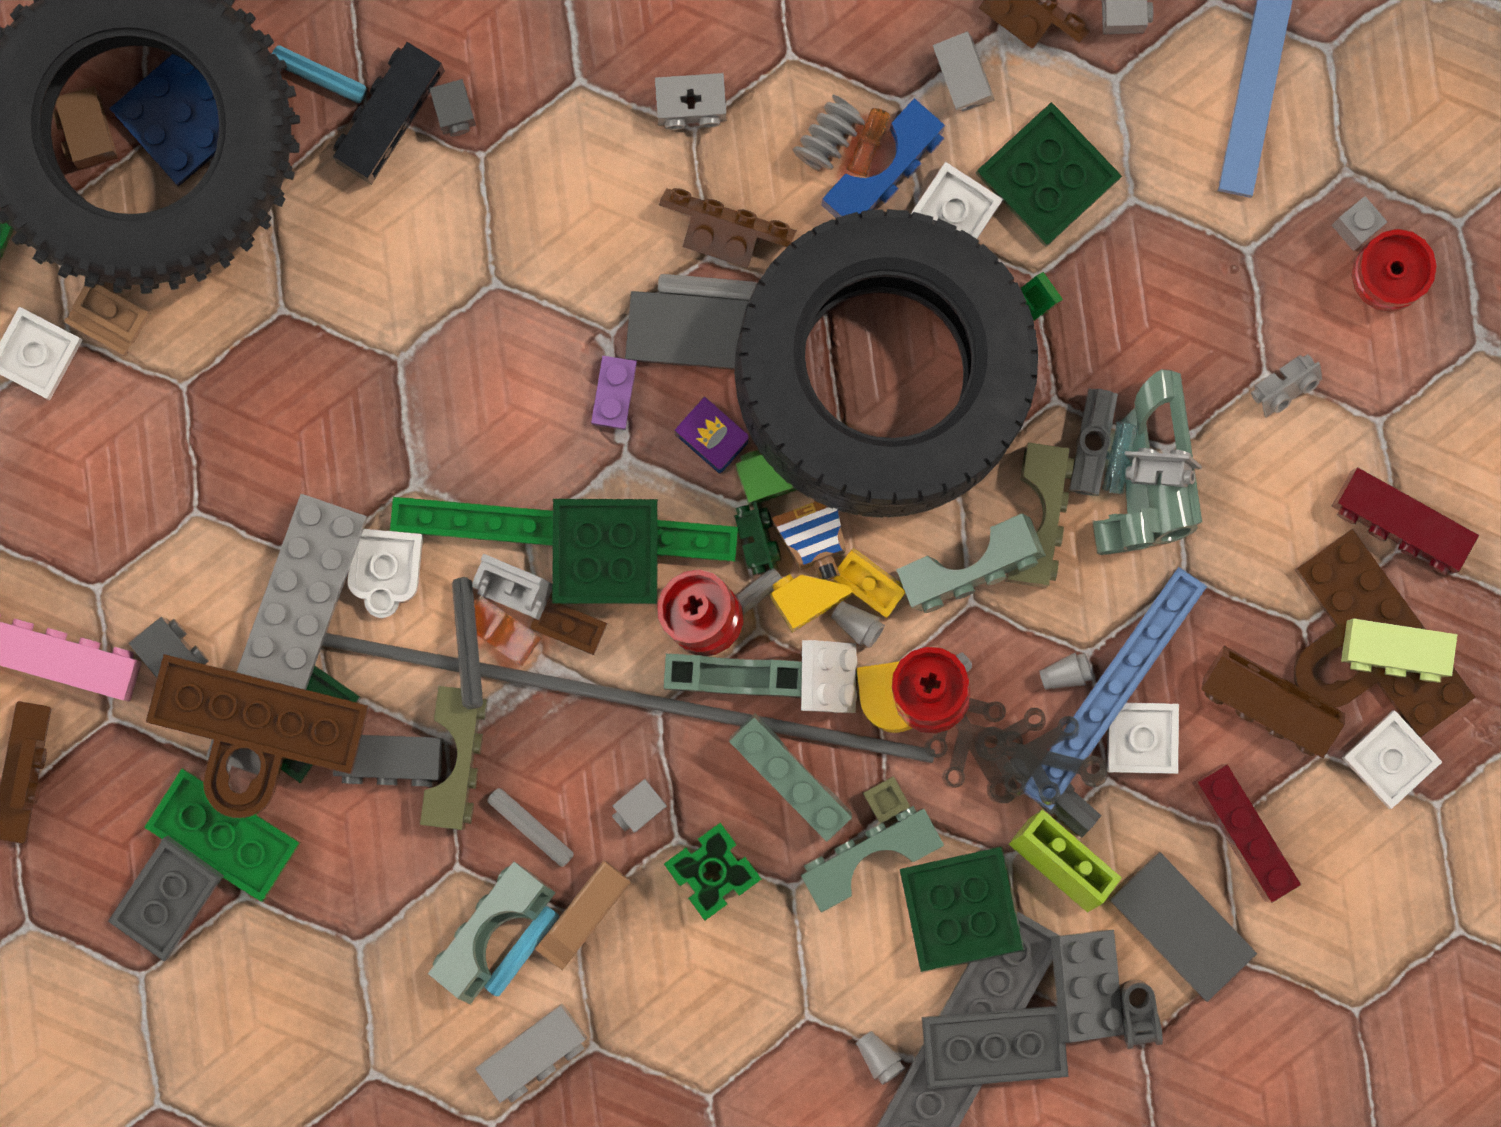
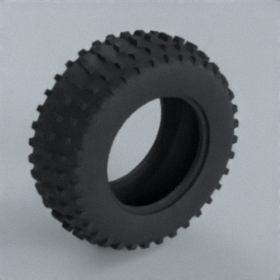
[0,0,300,294]

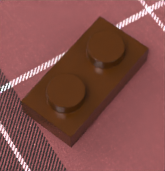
[530,599,607,655]

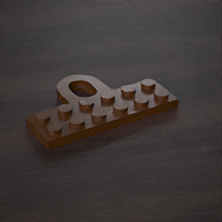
[1293,529,1476,738]
[146,654,370,818]

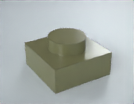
[863,776,910,824]

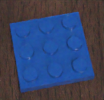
[109,54,219,187]

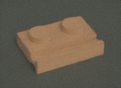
[64,284,151,357]

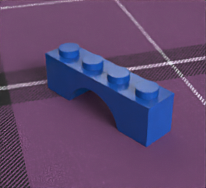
[821,98,945,218]

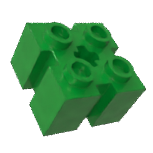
[664,822,762,921]

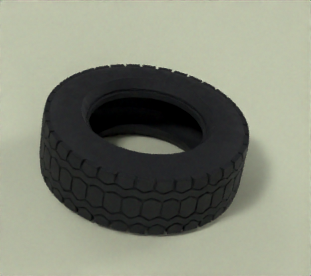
[734,209,1038,518]

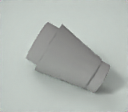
[831,601,885,648]
[1039,652,1093,690]
[856,1031,905,1085]

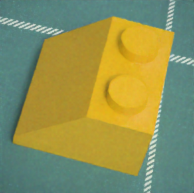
[770,574,853,633]

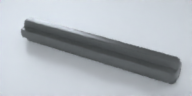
[452,577,483,709]

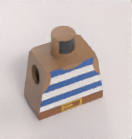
[772,501,846,581]

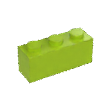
[1008,809,1122,913]

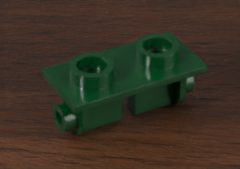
[734,501,781,575]

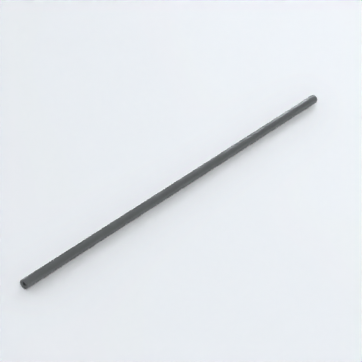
[322,633,935,763]

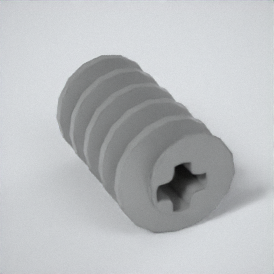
[793,94,865,171]

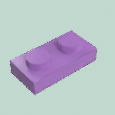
[591,356,637,430]

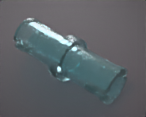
[1102,421,1139,494]

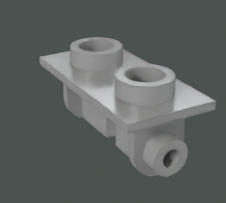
[1251,354,1322,417]
[1125,448,1202,487]

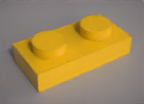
[833,548,905,618]

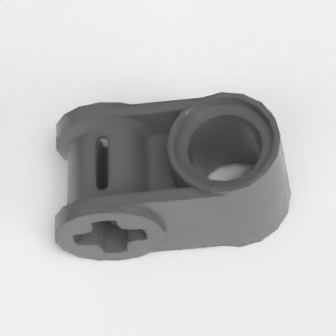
[1120,979,1163,1050]

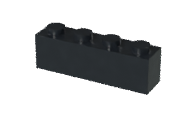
[333,42,445,185]

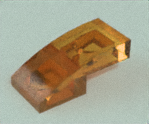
[474,596,542,666]

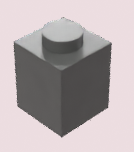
[429,79,476,136]

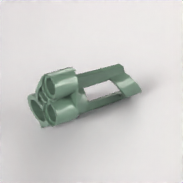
[1093,369,1202,555]

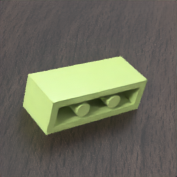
[1341,619,1458,683]

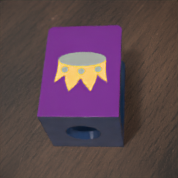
[674,396,749,474]

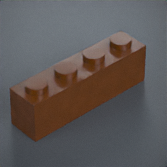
[1201,645,1345,758]

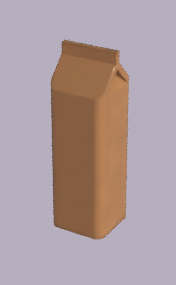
[535,860,631,971]

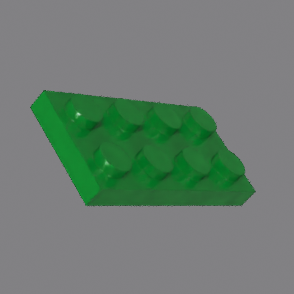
[144,768,301,902]

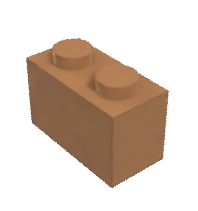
[53,86,118,170]

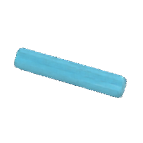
[272,45,367,103]
[484,906,559,997]

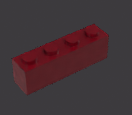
[1331,467,1479,575]
[1192,764,1301,903]

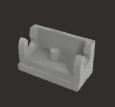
[933,31,995,111]
[472,554,552,620]

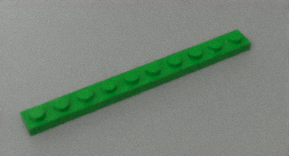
[390,497,738,562]

